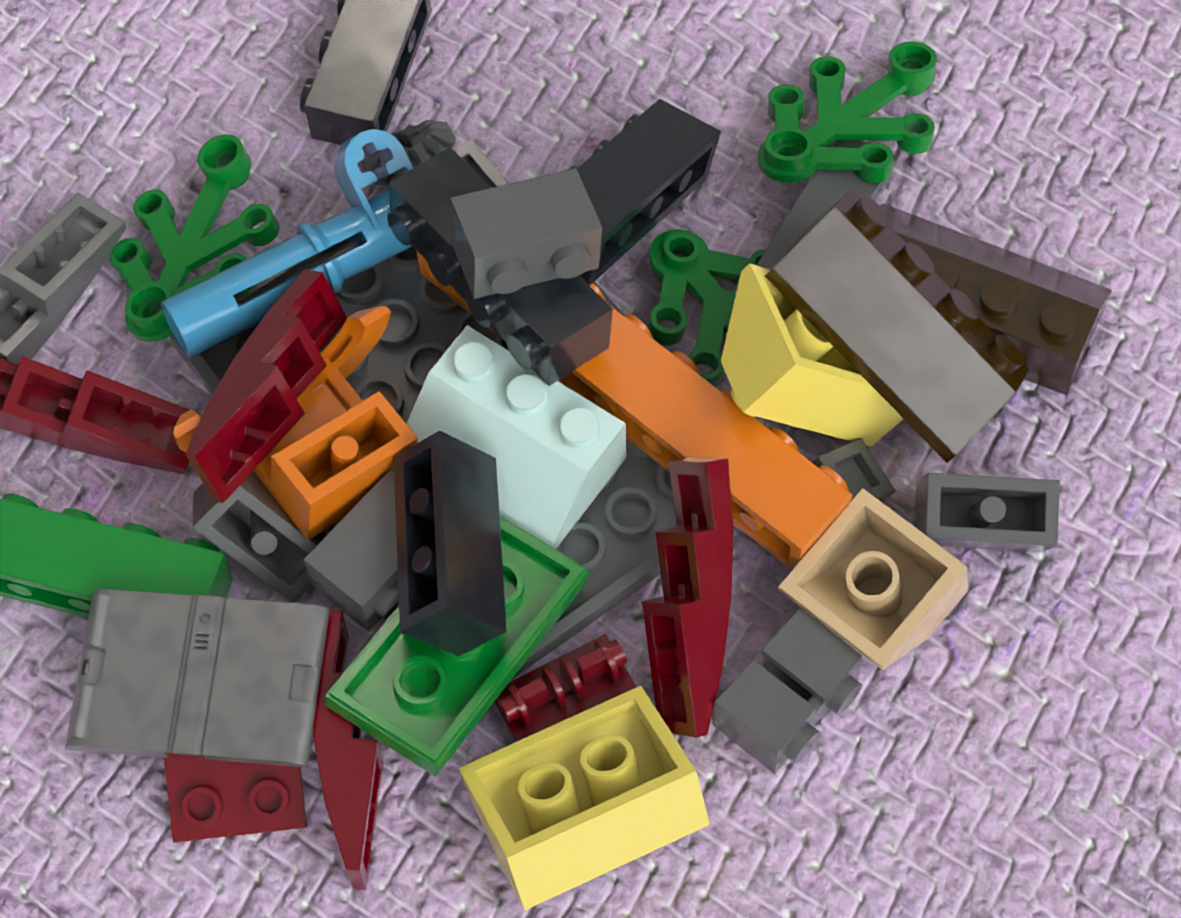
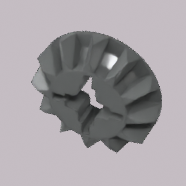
[363,120,456,186]

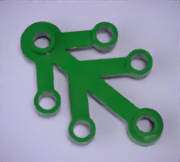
[757,41,937,183]
[109,134,280,342]
[648,229,766,387]

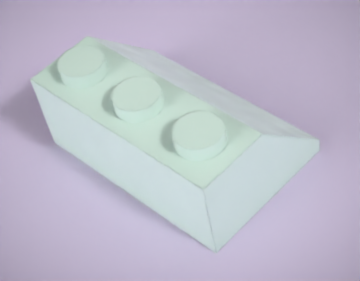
[406,325,627,549]

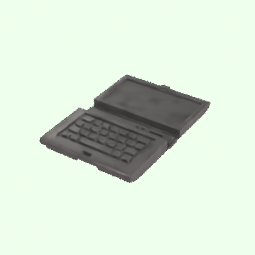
[65,589,330,767]

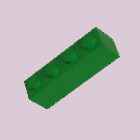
[0,493,233,618]

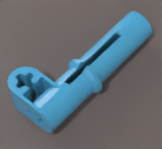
[161,129,413,359]

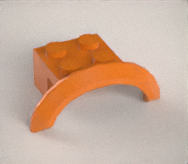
[173,306,418,540]

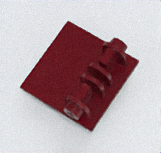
[494,634,637,742]
[164,753,307,843]

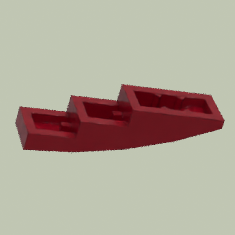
[185,269,347,504]
[0,356,200,474]
[642,457,733,738]
[313,610,384,890]

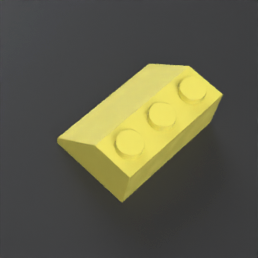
[721,263,903,447]
[458,686,710,910]

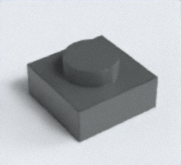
[812,438,896,503]

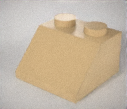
[778,488,968,670]

